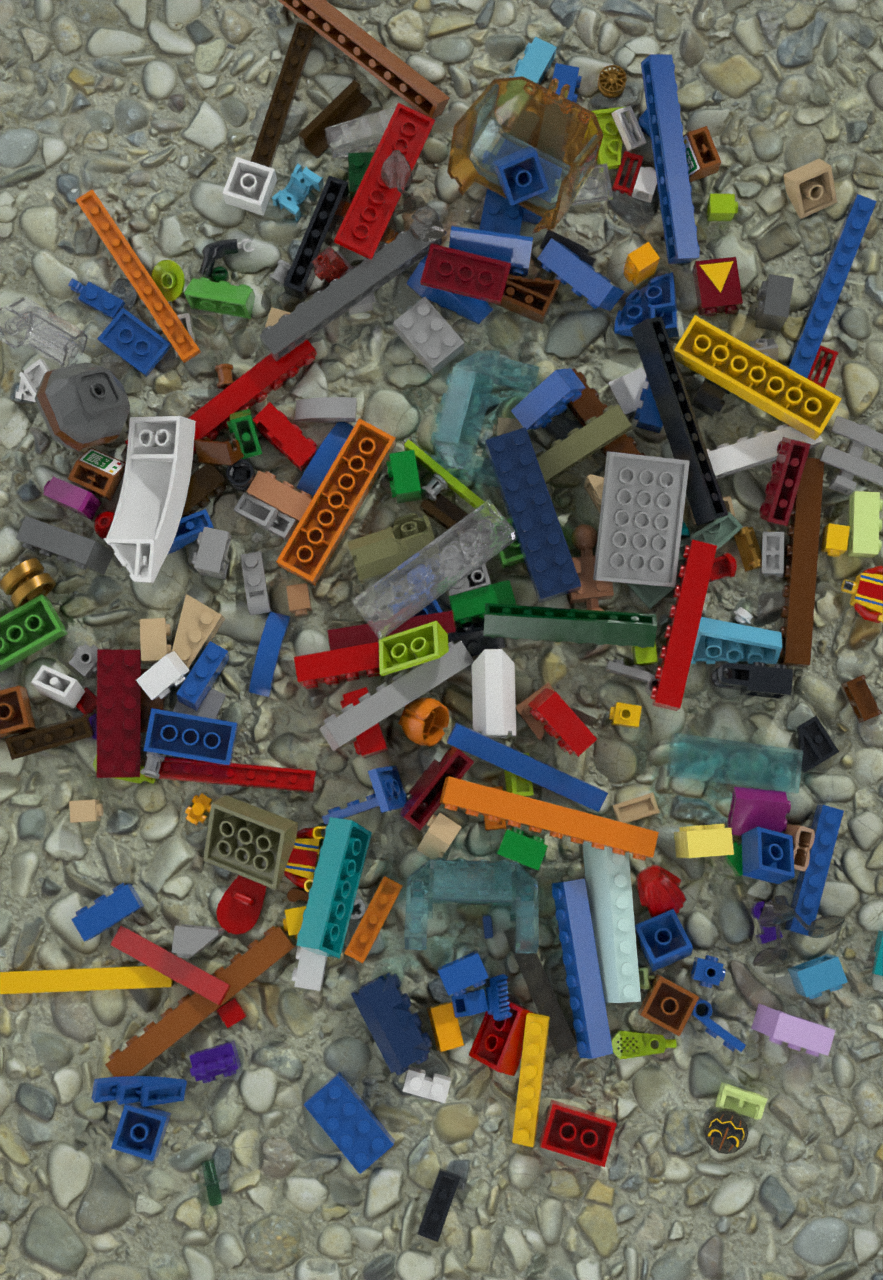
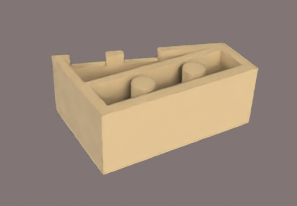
[172,594,225,671]
[417,813,462,863]

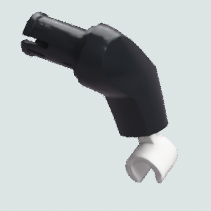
[198,238,254,277]

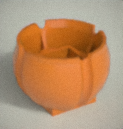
[398,697,449,746]

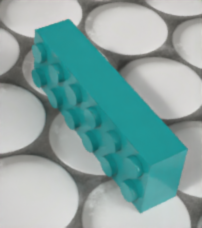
[297,817,372,959]

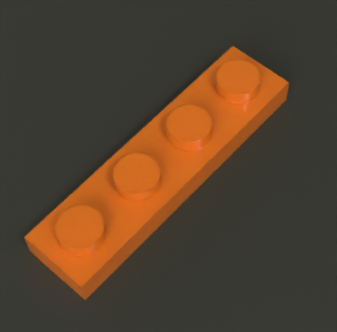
[344,876,403,963]

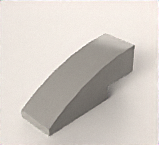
[295,397,357,423]
[234,493,298,542]

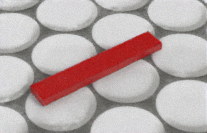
[110,926,231,1006]

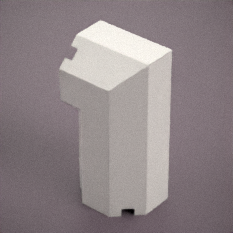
[471,649,516,738]

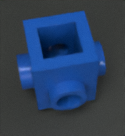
[690,955,726,988]

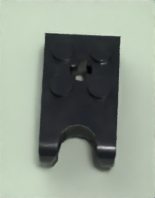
[711,662,793,699]

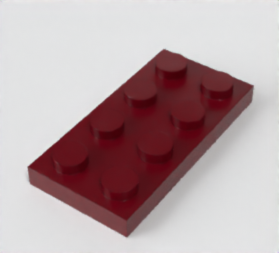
[420,243,511,305]

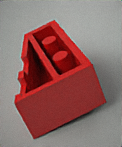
[252,402,317,472]

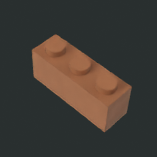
[246,471,312,523]

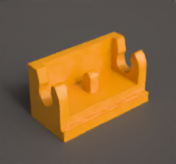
[427,1002,464,1052]

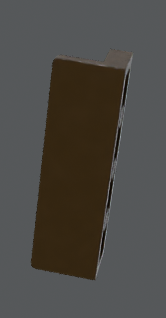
[298,79,372,158]
[420,493,495,558]
[5,712,94,760]

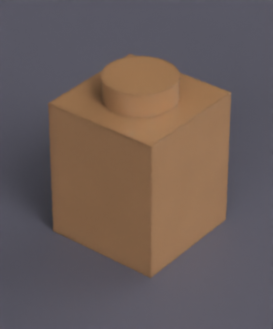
[286,583,312,616]

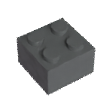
[753,274,794,331]

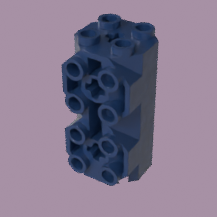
[351,971,432,1076]

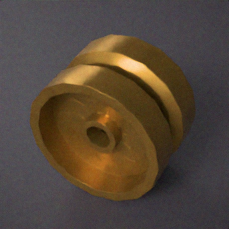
[0,558,56,609]

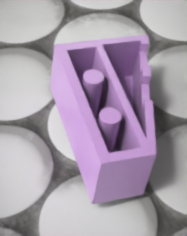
[751,1004,836,1057]

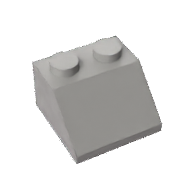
[172,924,224,958]

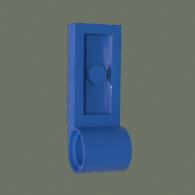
[691,998,746,1052]

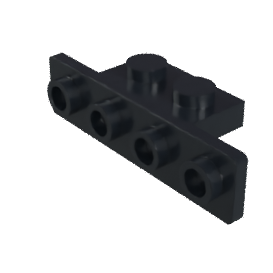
[447,619,505,657]

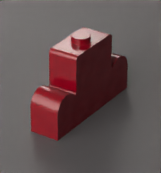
[400,746,474,831]

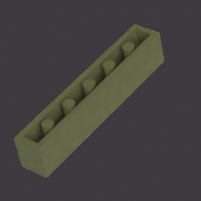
[535,405,633,484]

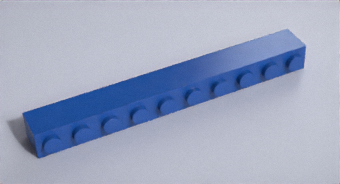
[641,54,700,264]
[787,194,877,378]

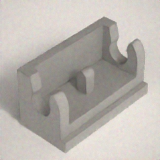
[762,532,784,577]

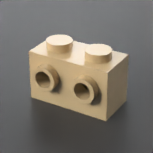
[139,618,172,664]

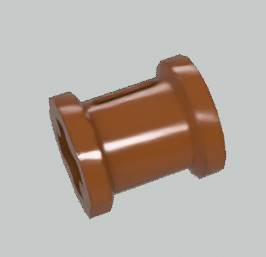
[215,364,234,389]

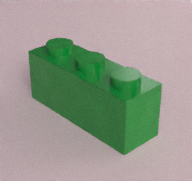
[448,580,516,625]

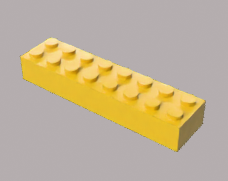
[673,315,842,440]

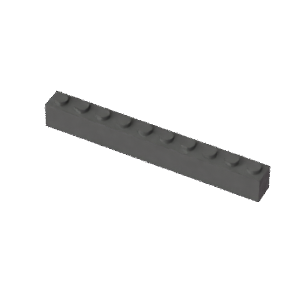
[259,217,442,361]

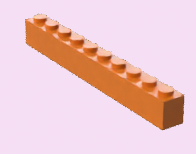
[440,776,659,861]

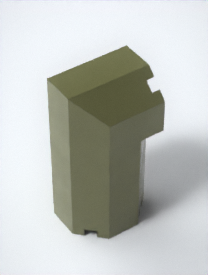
[347,513,439,584]

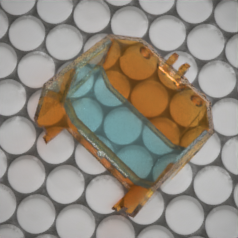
[447,76,603,233]

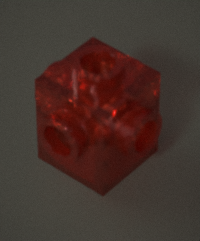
[312,246,349,283]

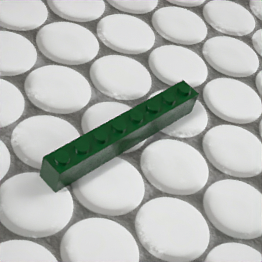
[483,603,657,648]

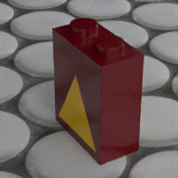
[692,257,743,317]

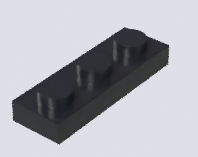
[417,1168,460,1242]

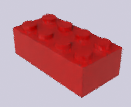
[294,642,381,689]

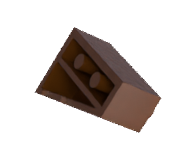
[493,275,561,325]

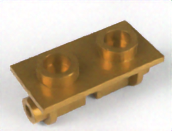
[734,526,762,572]

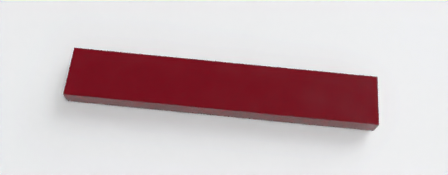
[327,611,456,650]

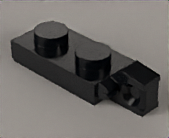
[540,229,597,266]

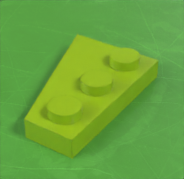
[586,106,626,171]

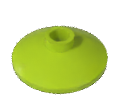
[151,260,185,301]

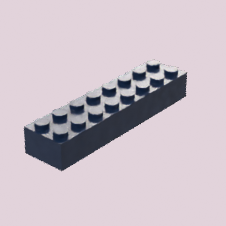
[485,427,581,603]

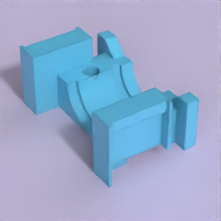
[272,164,324,222]

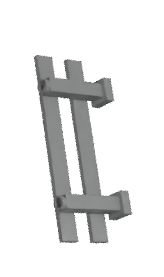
[820,416,883,496]

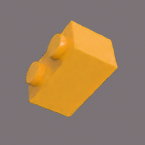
[623,242,660,286]

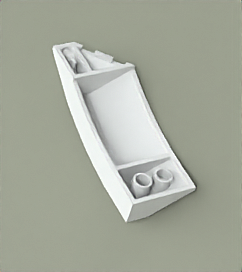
[104,416,196,583]

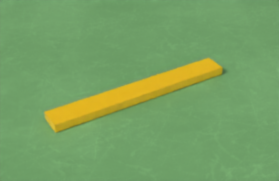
[0,966,173,994]

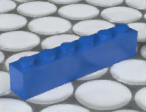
[785,805,844,937]

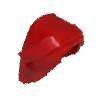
[636,865,687,918]

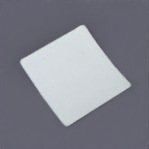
[608,367,648,414]

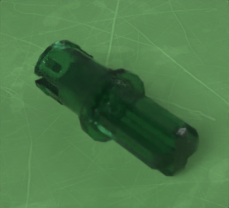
[201,1159,222,1206]

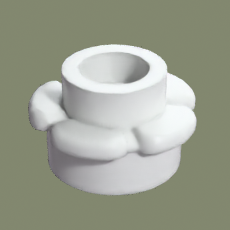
[733,607,753,625]

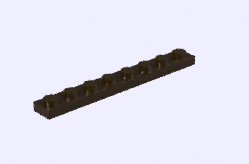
[251,22,317,168]

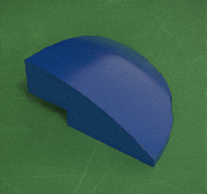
[614,272,679,338]

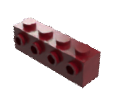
[760,437,811,526]

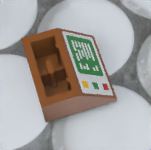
[683,126,721,182]
[68,448,126,501]

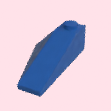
[407,254,493,324]

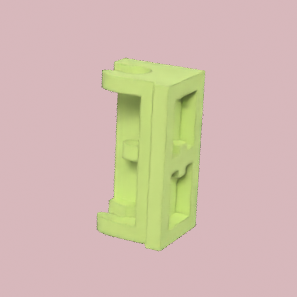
[715,1082,767,1120]

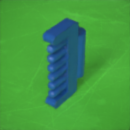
[485,974,512,1021]

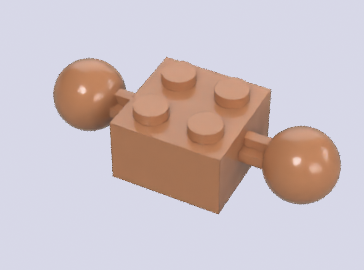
[569,524,614,611]

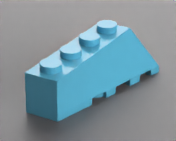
[691,617,782,664]

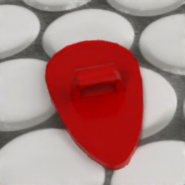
[216,875,267,935]

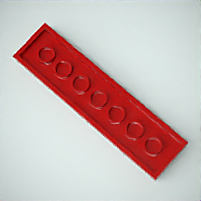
[334,102,435,260]

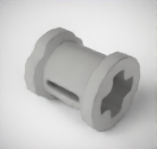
[269,260,291,287]
[421,474,448,502]
[141,752,165,779]
[351,899,366,919]

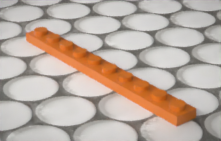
[76,189,201,363]

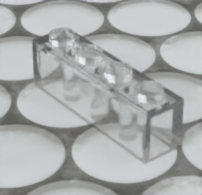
[325,107,396,159]

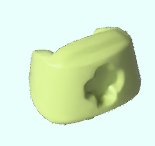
[638,966,655,990]

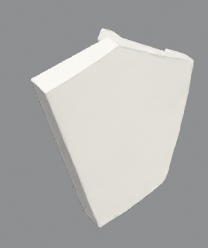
[15,359,50,402]

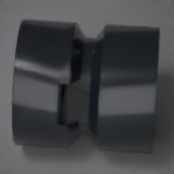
[226,459,256,492]

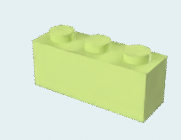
[848,491,883,558]

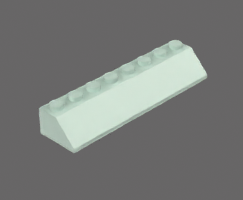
[583,841,641,1003]

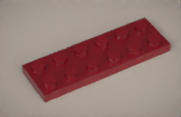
[97,649,141,778]

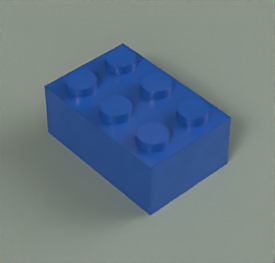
[511,368,586,430]

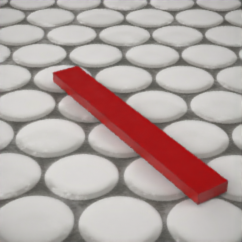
[144,757,316,793]

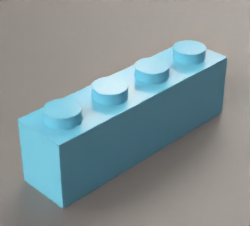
[496,37,557,116]

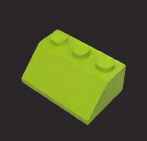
[379,621,449,676]

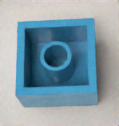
[788,954,848,999]

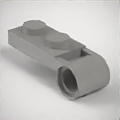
[240,551,271,615]
[605,659,658,696]

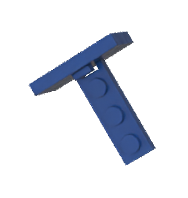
[322,765,408,825]

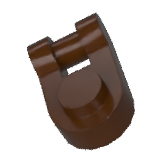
[287,887,309,902]

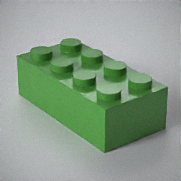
[0,594,68,672]

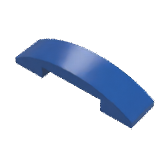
[297,421,354,498]
[249,612,290,697]

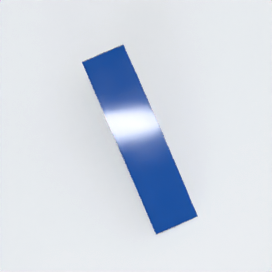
[92,1076,187,1107]

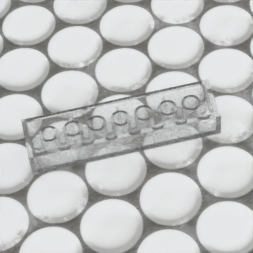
[351,500,516,640]

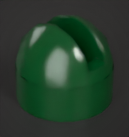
[212,266,229,283]

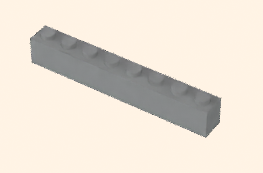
[319,641,474,751]

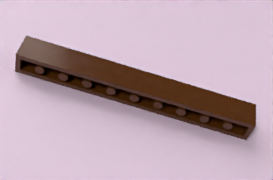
[778,457,824,668]

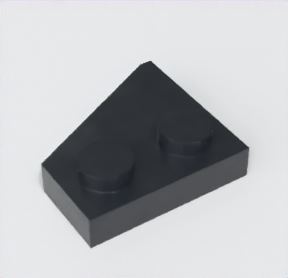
[797,716,839,773]

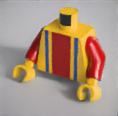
[841,566,883,623]
[284,826,326,892]

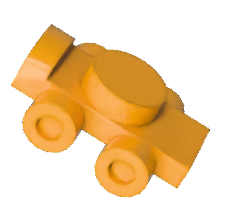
[185,793,212,825]

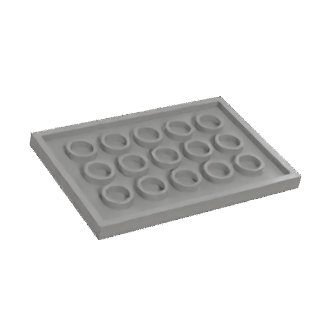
[593,452,689,587]

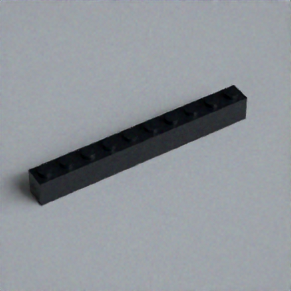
[631,316,728,526]

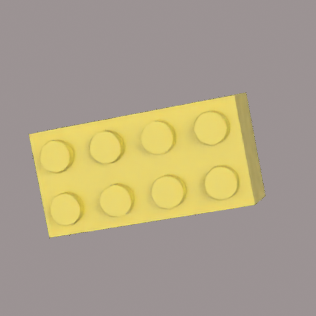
[674,824,734,858]

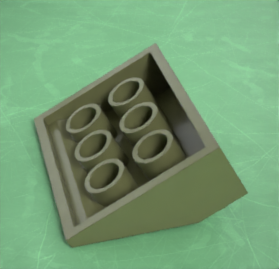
[203,795,298,890]

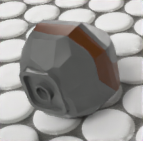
[34,362,130,452]

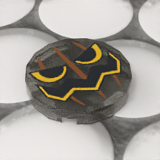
[703,1108,748,1154]

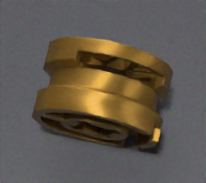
[598,65,627,98]

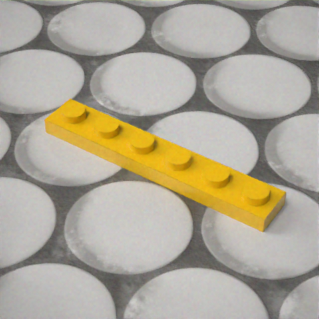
[512,1013,550,1147]

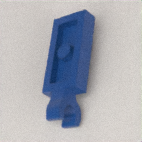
[68,278,125,319]

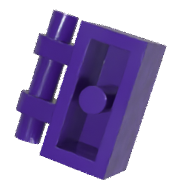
[189,1041,241,1083]

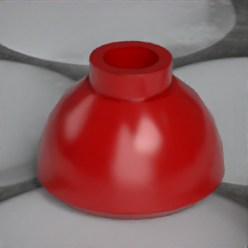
[94,511,115,539]

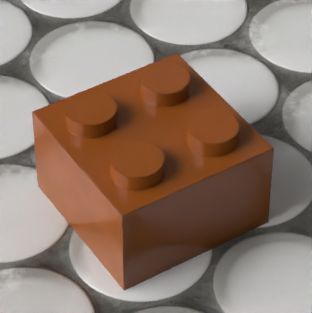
[0,685,36,738]
[637,974,699,1036]

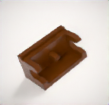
[194,437,244,465]
[841,675,882,723]

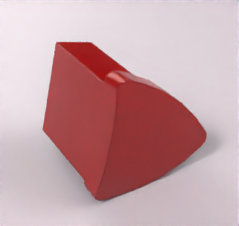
[709,553,737,582]

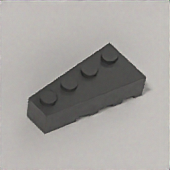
[16,516,114,575]

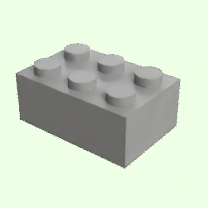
[393,297,465,375]

